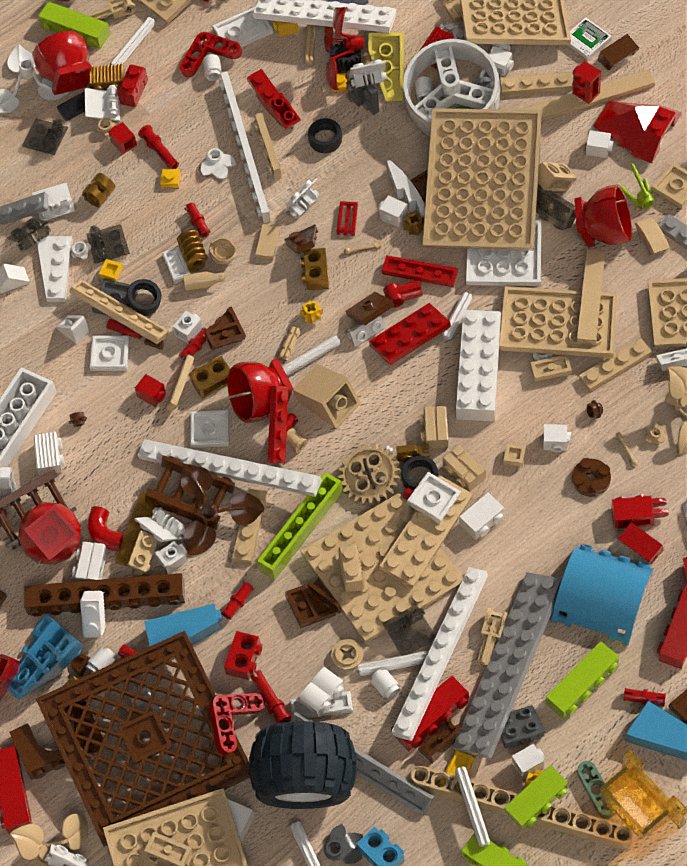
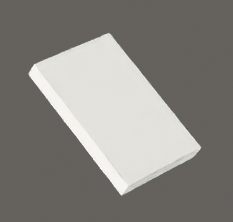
[212,7,273,52]

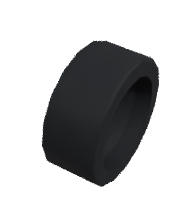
[308,118,342,153]
[125,279,162,316]
[402,456,438,490]

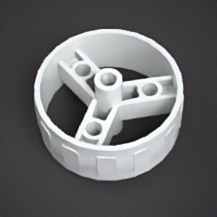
[403,39,501,136]

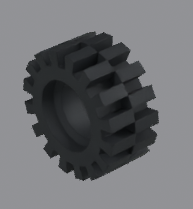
[329,42,361,73]

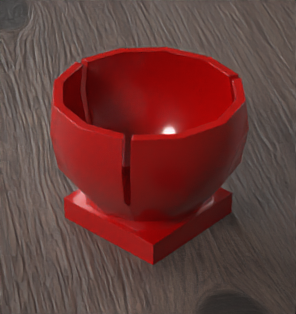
[32,31,92,95]
[574,184,632,248]
[227,359,294,423]
[18,502,82,565]

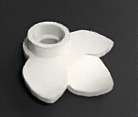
[201,148,236,179]

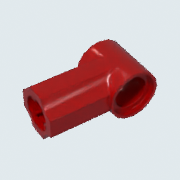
[383,280,423,308]

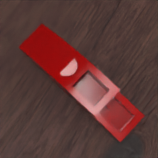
[247,68,301,130]

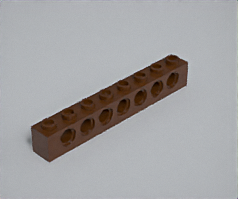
[24,573,185,617]

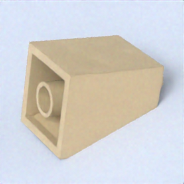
[293,364,361,429]

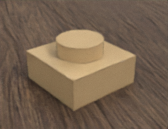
[504,443,526,467]

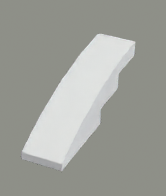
[387,160,425,218]

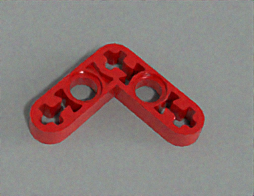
[180,32,242,78]
[209,693,265,755]

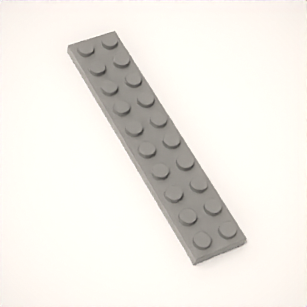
[453,572,562,759]

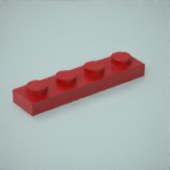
[382,255,458,288]
[267,386,289,464]

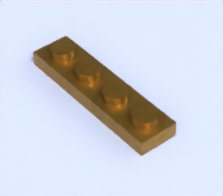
[115,493,156,567]

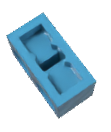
[356,826,405,866]

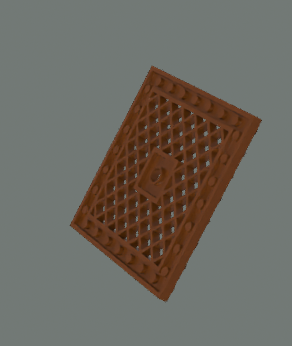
[36,631,250,847]

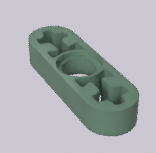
[577,761,616,818]

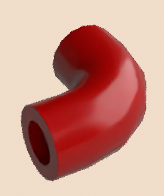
[88,506,123,552]

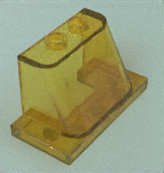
[599,749,687,839]

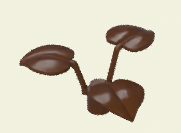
[181,464,265,555]

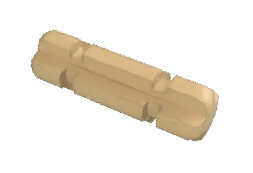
[279,326,300,361]

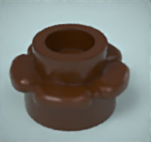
[586,400,603,418]
[69,412,87,427]

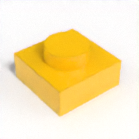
[332,73,348,92]
[160,169,181,188]
[99,259,124,281]

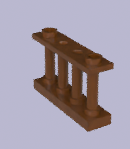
[145,455,235,530]
[0,470,77,550]

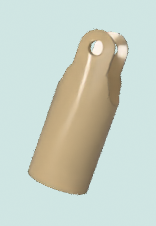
[183,271,225,291]

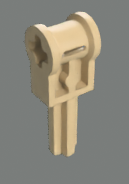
[87,0,136,20]
[477,608,508,666]

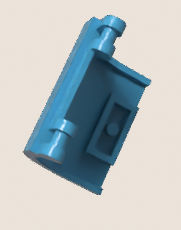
[551,544,654,646]

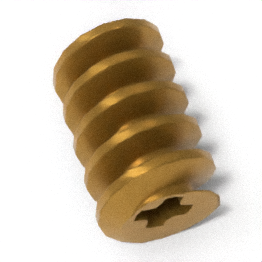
[177,230,208,271]

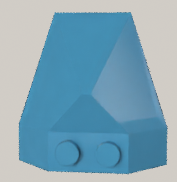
[8,614,84,700]

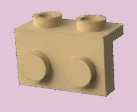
[128,530,157,577]

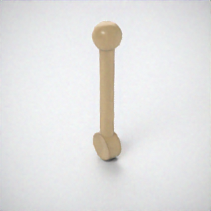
[344,241,381,255]
[616,432,638,466]

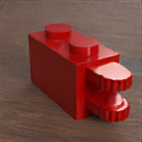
[611,495,669,529]

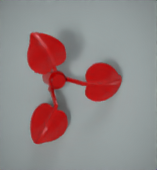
[324,7,364,90]

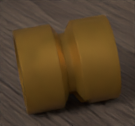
[82,173,116,207]

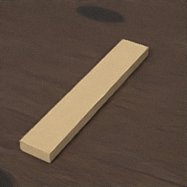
[577,250,605,344]
[69,280,169,344]

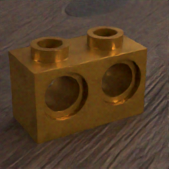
[301,248,329,291]
[189,356,230,399]

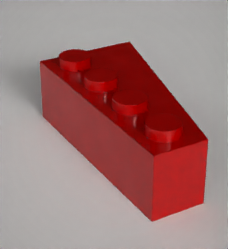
[657,582,687,670]

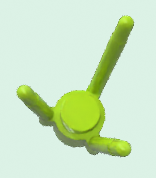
[619,163,655,209]

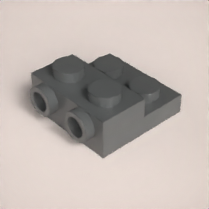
[345,71,379,115]

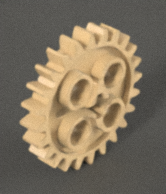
[338,443,401,506]

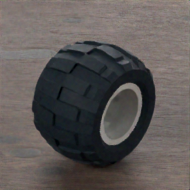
[249,721,357,809]

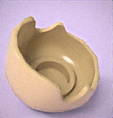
[209,237,236,265]

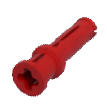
[138,125,179,169]
[250,670,292,724]

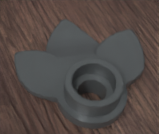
[324,824,363,864]

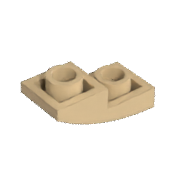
[635,217,670,255]

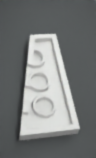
[36,236,73,302]

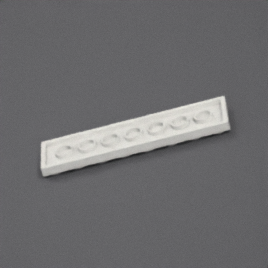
[253,0,397,33]

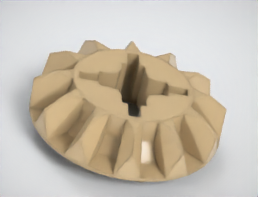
[331,639,364,671]

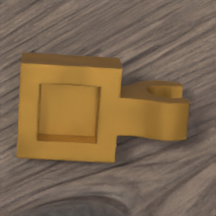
[396,444,431,462]

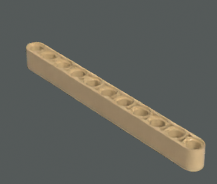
[411,766,633,850]

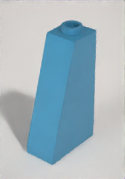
[144,604,223,646]
[625,701,687,760]

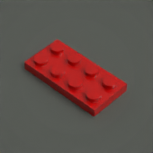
[369,303,452,366]

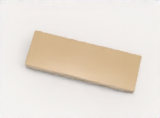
[166,355,195,412]

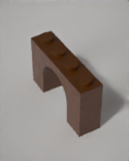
[9,700,103,780]

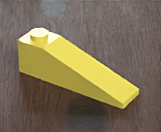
[368,32,404,102]

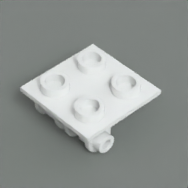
[349,59,387,88]
[85,85,120,121]
[284,178,319,219]
[32,183,75,222]
[134,507,185,542]

